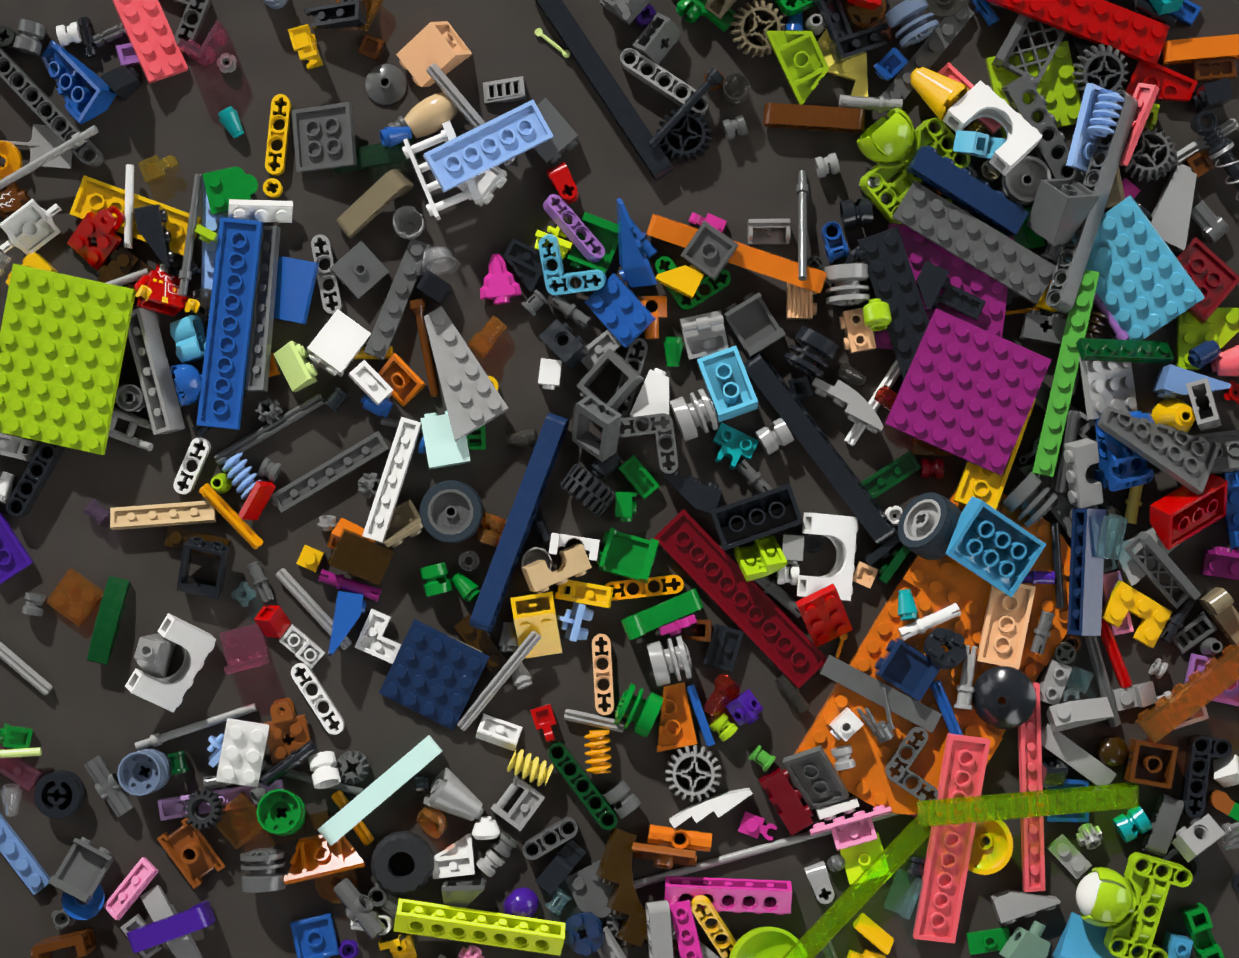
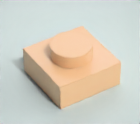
[852,561,879,589]

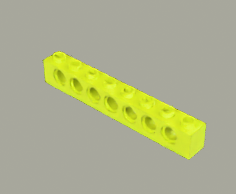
[393,898,566,956]

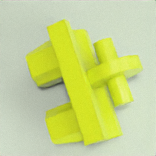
[535,225,573,260]

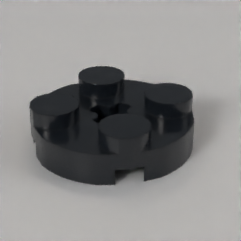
[923,627,966,670]

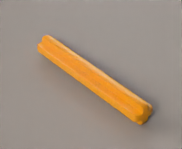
[199,483,263,550]

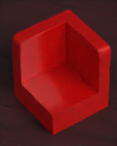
[254,604,291,638]

